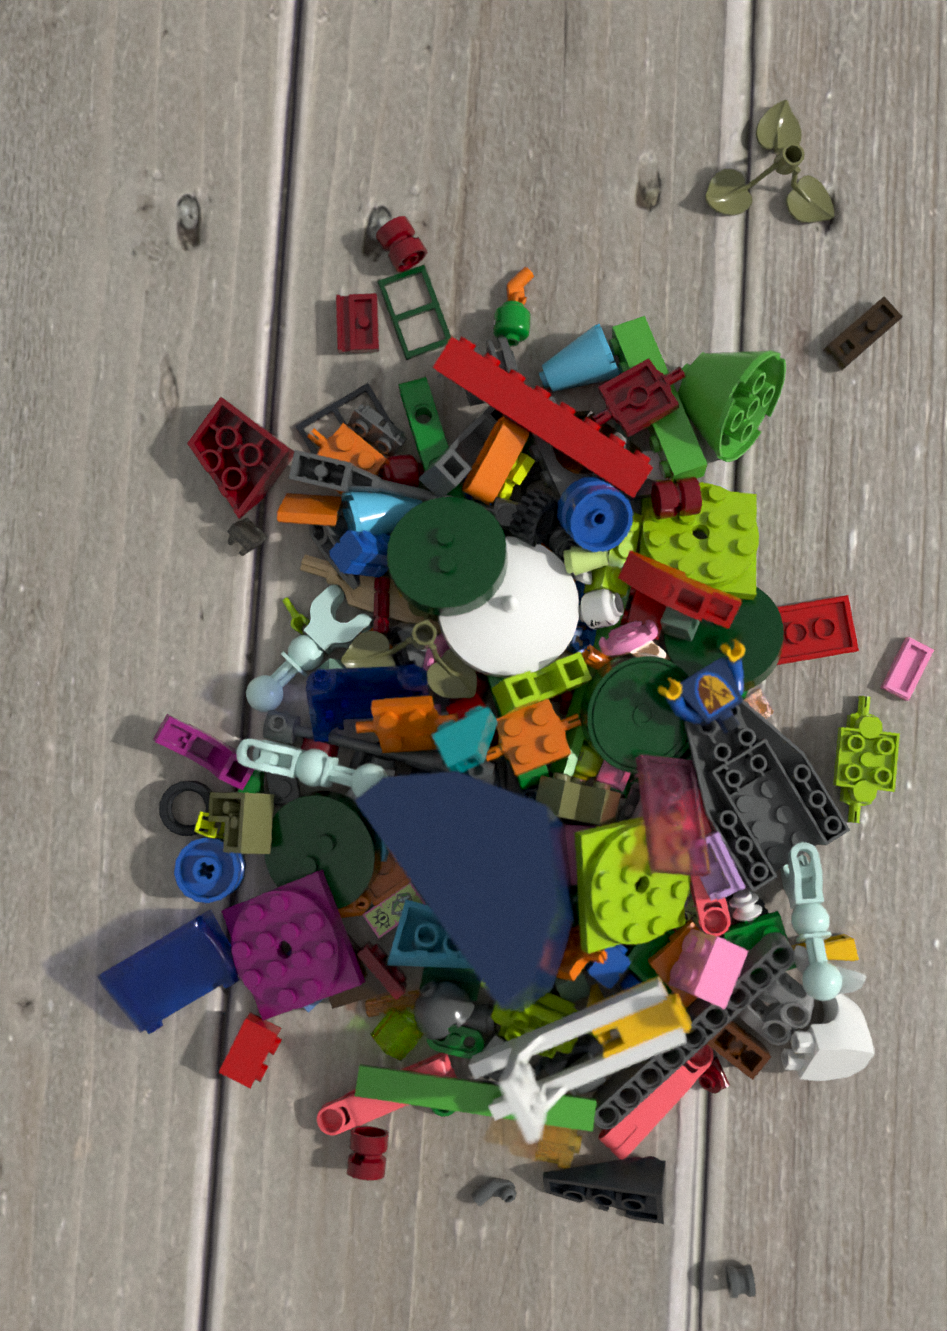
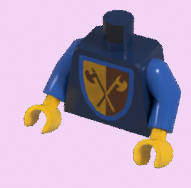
[658,639,745,734]

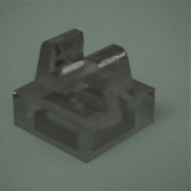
[227,518,268,556]

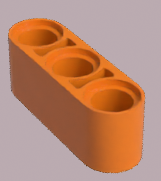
[462,416,529,505]

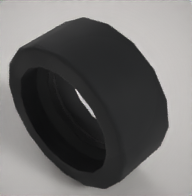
[159,781,213,836]

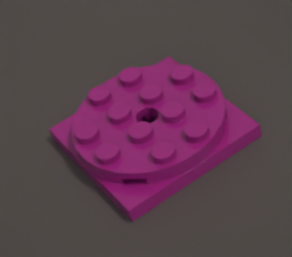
[221,870,366,1021]

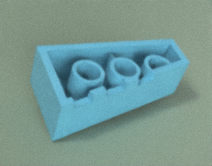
[387,899,473,969]

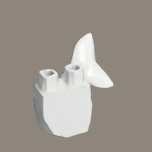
[781,945,874,1081]

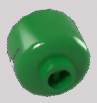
[493,301,531,347]

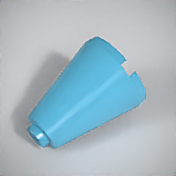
[539,323,620,392]
[341,491,422,535]

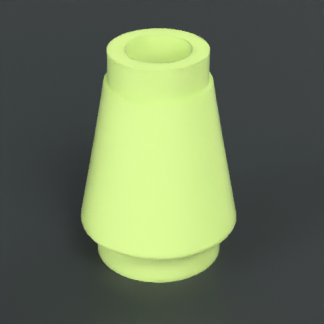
[564,546,609,576]

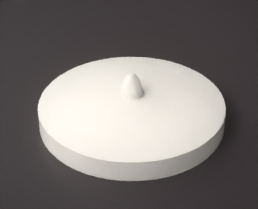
[438,537,579,678]

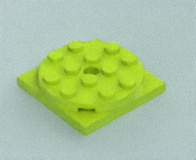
[639,482,759,600]
[574,809,691,954]

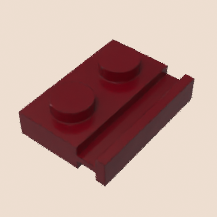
[336,293,379,354]
[357,941,407,1000]

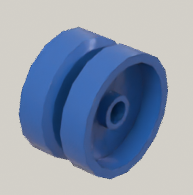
[557,477,633,552]
[174,837,246,903]

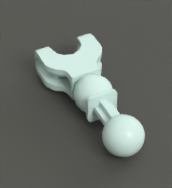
[246,584,374,712]
[236,739,388,798]
[780,842,842,1001]

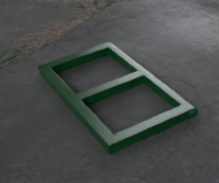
[377,264,451,360]

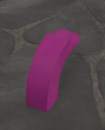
[153,714,255,791]

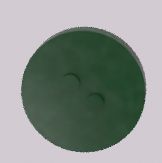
[387,497,508,616]
[664,587,784,692]
[580,653,689,774]
[264,791,382,909]

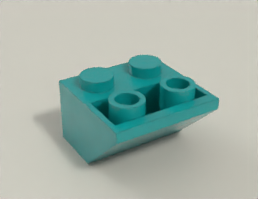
[432,706,498,773]

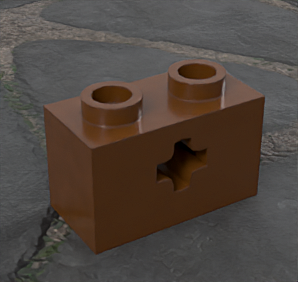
[706,1020,771,1080]

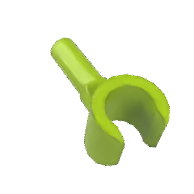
[282,597,310,635]

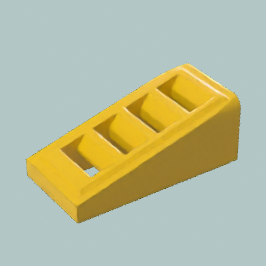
[791,934,859,961]

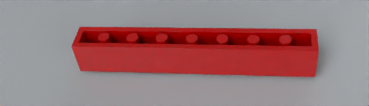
[432,336,654,498]

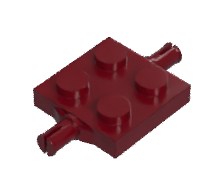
[592,358,685,437]

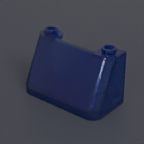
[306,665,430,742]
[97,910,240,1035]

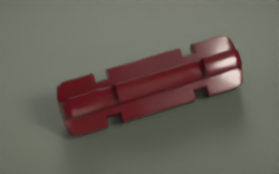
[373,577,390,634]

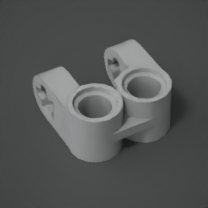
[738,972,814,1045]

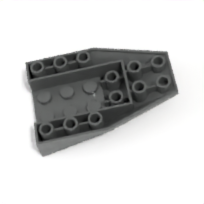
[684,698,850,892]

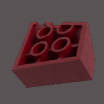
[187,397,294,519]

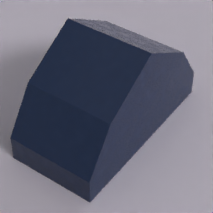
[354,771,575,1011]

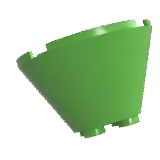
[678,350,786,462]

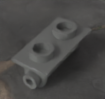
[347,404,407,457]

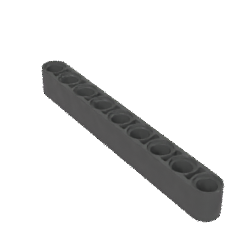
[591,932,795,1129]

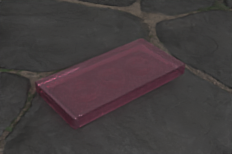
[636,754,711,877]

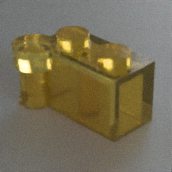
[535,1093,582,1169]

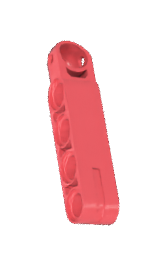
[671,788,730,936]
[598,1044,714,1160]
[317,1053,457,1135]

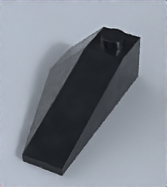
[543,1156,666,1224]

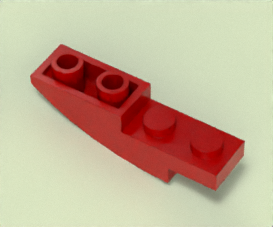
[618,550,742,629]

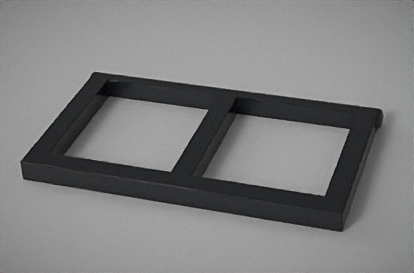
[296,383,394,455]

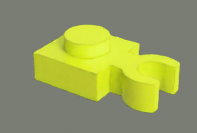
[497,452,535,500]

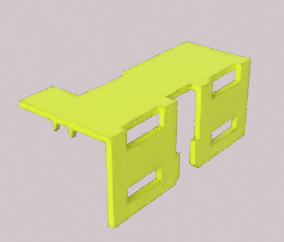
[194,811,225,839]

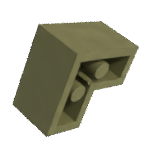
[536,773,621,826]
[208,792,274,854]

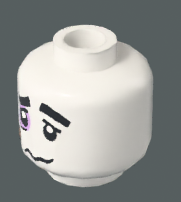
[579,589,624,630]

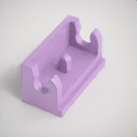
[684,831,745,900]

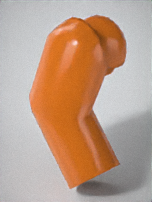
[506,267,534,305]
[338,892,372,918]

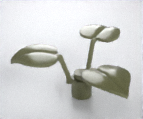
[705,99,834,223]
[341,602,477,698]

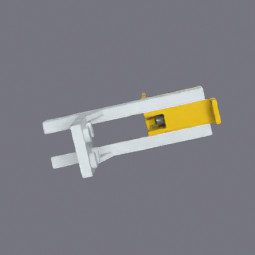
[469,976,691,1143]

